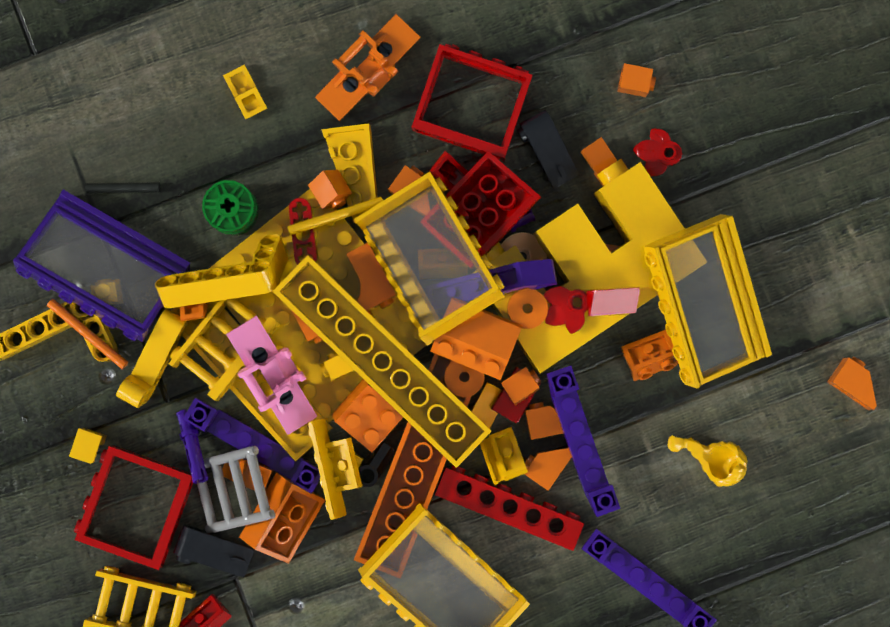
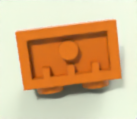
[621,330,679,381]

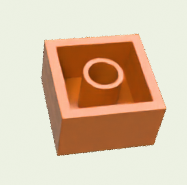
[331,379,403,452]

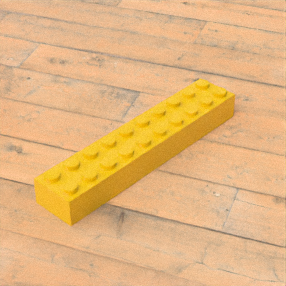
[272,255,491,468]

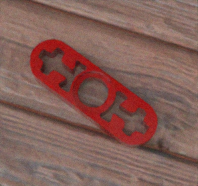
[289,198,318,265]

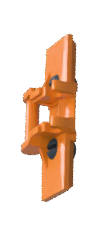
[315,14,421,121]

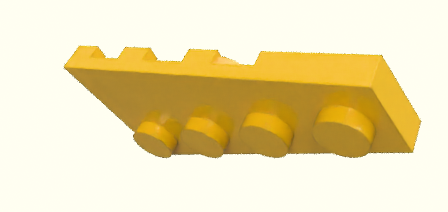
[321,123,378,224]

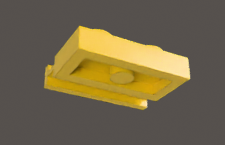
[480,427,528,485]

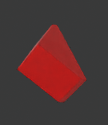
[430,151,468,190]

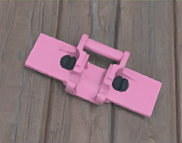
[226,316,317,435]

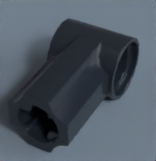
[359,441,397,487]

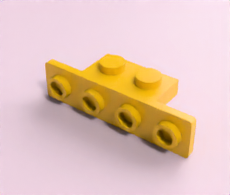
[308,418,362,520]

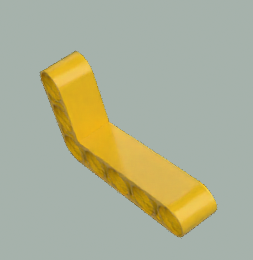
[155,234,288,308]
[0,302,119,362]

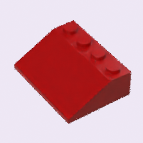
[420,151,541,269]

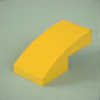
[223,64,267,119]

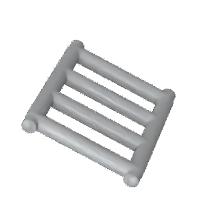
[189,446,275,533]

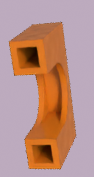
[291,243,397,344]

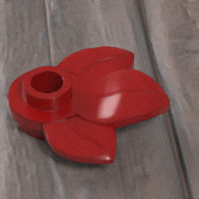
[633,128,682,177]
[543,286,588,334]

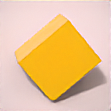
[69,428,107,464]

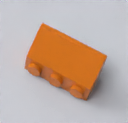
[430,297,522,380]
[239,472,326,564]

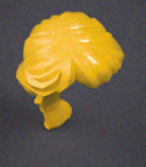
[667,435,748,487]

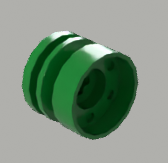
[202,180,259,236]

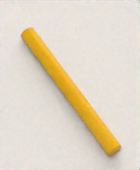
[287,197,383,236]

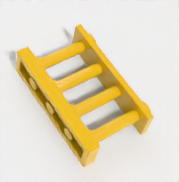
[168,298,281,402]
[83,566,197,627]

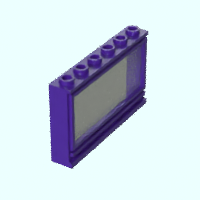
[13,190,190,342]

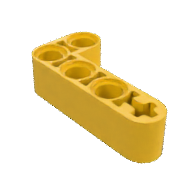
[116,309,188,408]

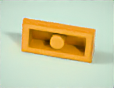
[471,382,502,429]

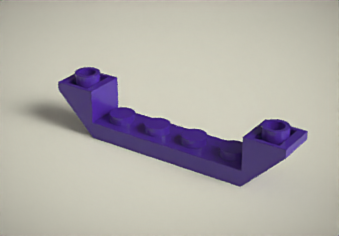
[423,259,557,315]
[547,365,621,517]
[183,398,320,494]
[581,529,717,627]

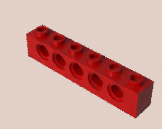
[435,464,584,551]

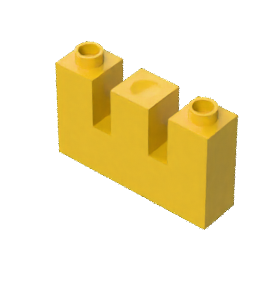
[473,159,707,373]

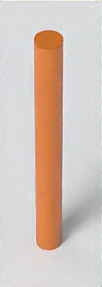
[47,299,129,369]

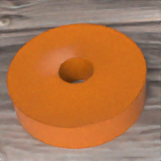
[507,288,548,329]
[444,361,484,397]

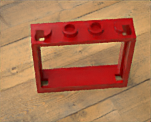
[412,44,532,161]
[74,445,193,570]

